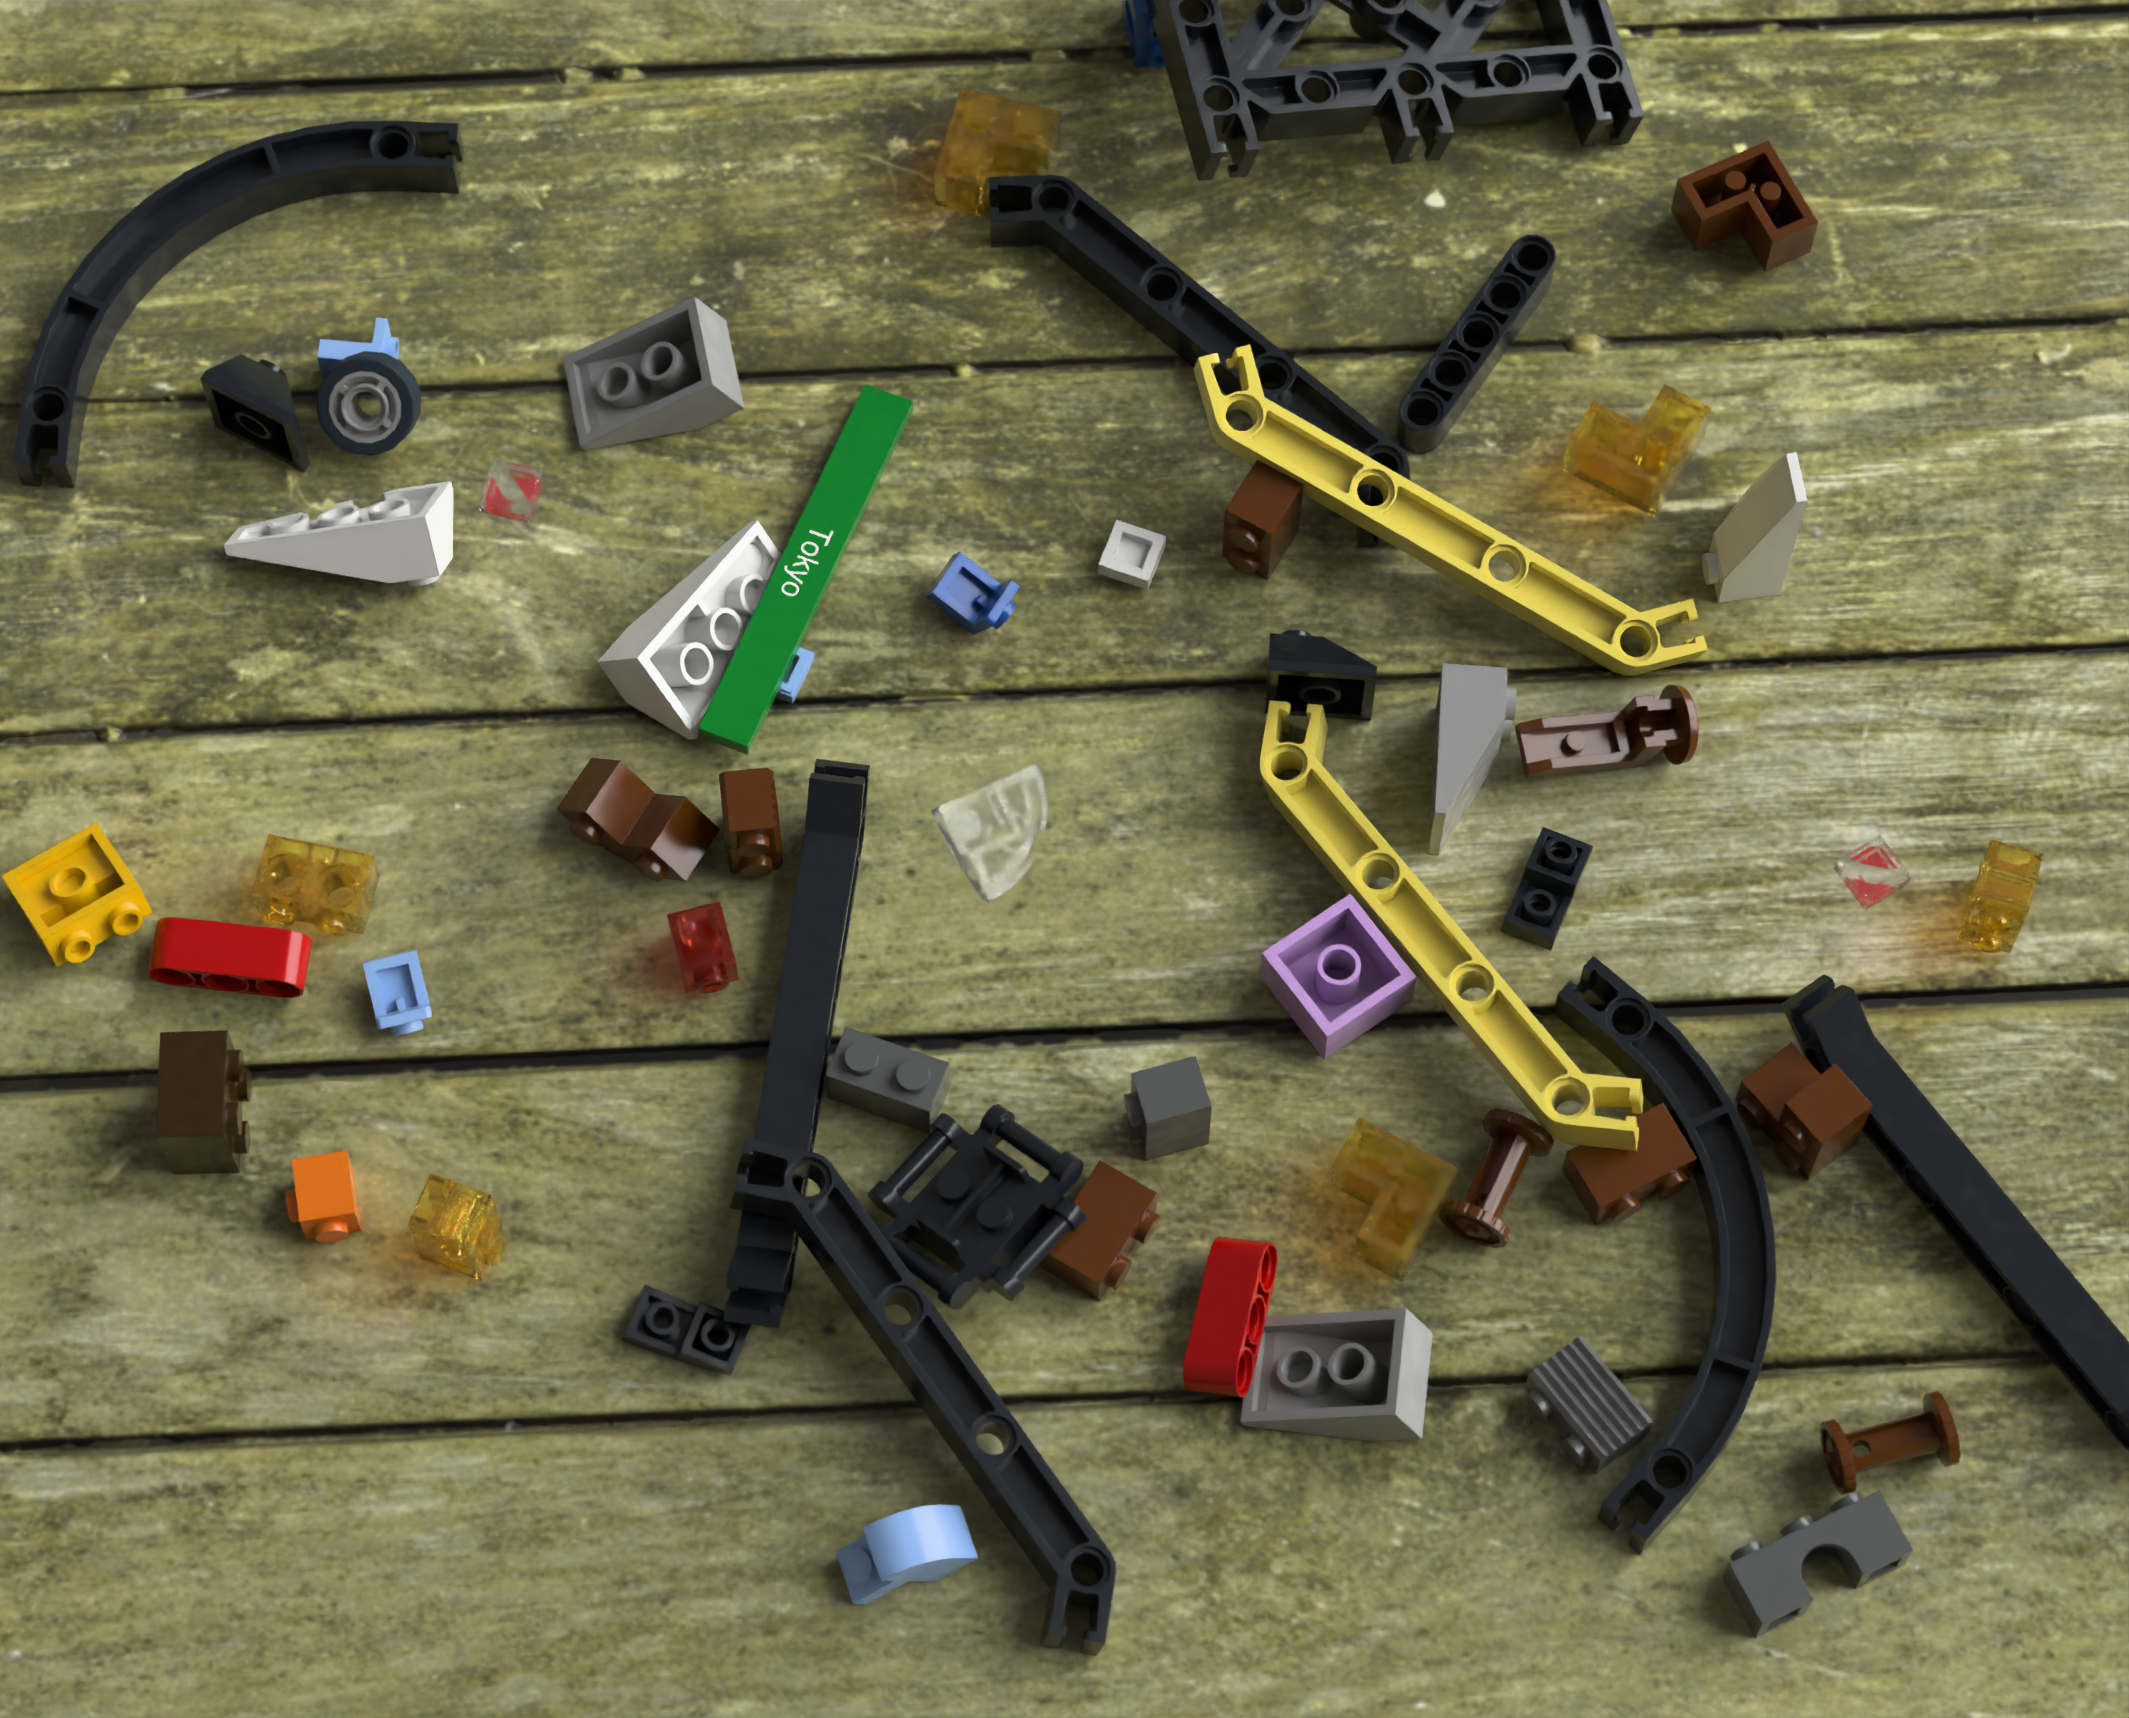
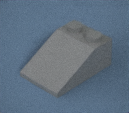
[563,296,744,450]
[1428,663,1517,856]
[1240,1308,1433,1441]

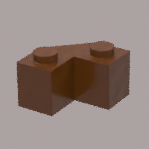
[557,758,720,882]

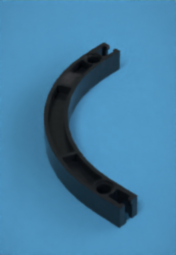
[13,121,464,488]
[1553,956,1777,1555]

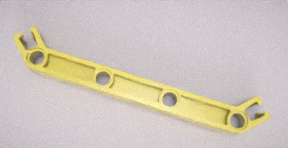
[1194,345,1708,676]
[1259,700,1644,1151]

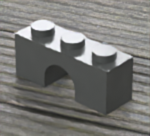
[1723,1490,1913,1638]

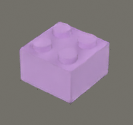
[1260,894,1416,1060]

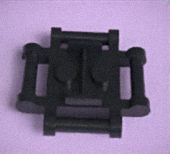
[868,1104,1087,1310]

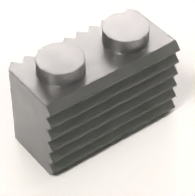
[1525,1335,1653,1474]

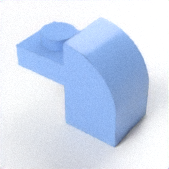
[836,1505,978,1604]

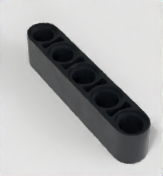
[1396,235,1556,454]

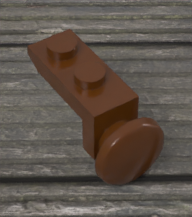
[1515,685,1699,778]

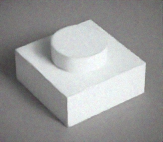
[1098,520,1166,590]

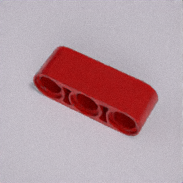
[147,917,313,998]
[1183,1236,1278,1398]

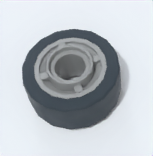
[317,351,421,456]

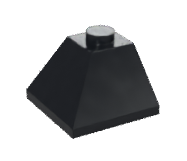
[200,354,310,472]
[1264,630,1377,721]

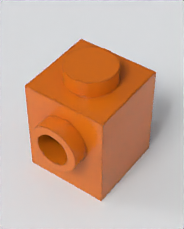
[286,1150,362,1243]

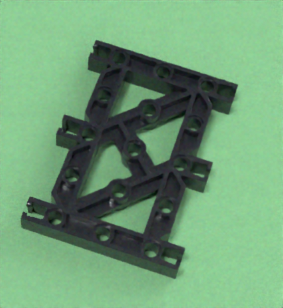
[1147,0,1644,181]

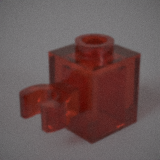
[667,901,739,994]

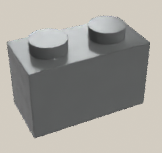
[826,1027,950,1134]
[1123,1056,1212,1161]

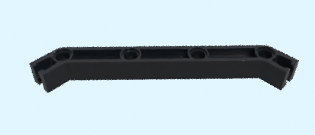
[988,175,1410,547]
[724,759,870,1328]
[1781,974,2129,1451]
[730,1139,1116,1656]

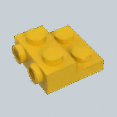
[1,822,153,967]

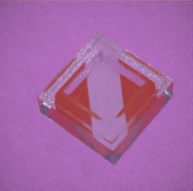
[478,458,545,524]
[1834,835,1912,911]

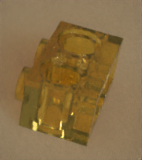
[251,834,380,936]
[1957,839,2044,953]
[408,1173,507,1281]

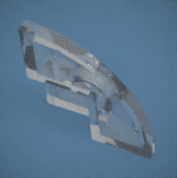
[931,764,1047,903]

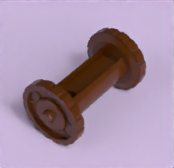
[1439,1109,1554,1248]
[1820,1391,1961,1495]

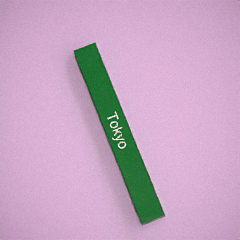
[698,384,913,755]

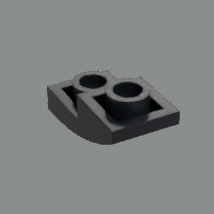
[1501,827,1593,951]
[621,1285,751,1375]

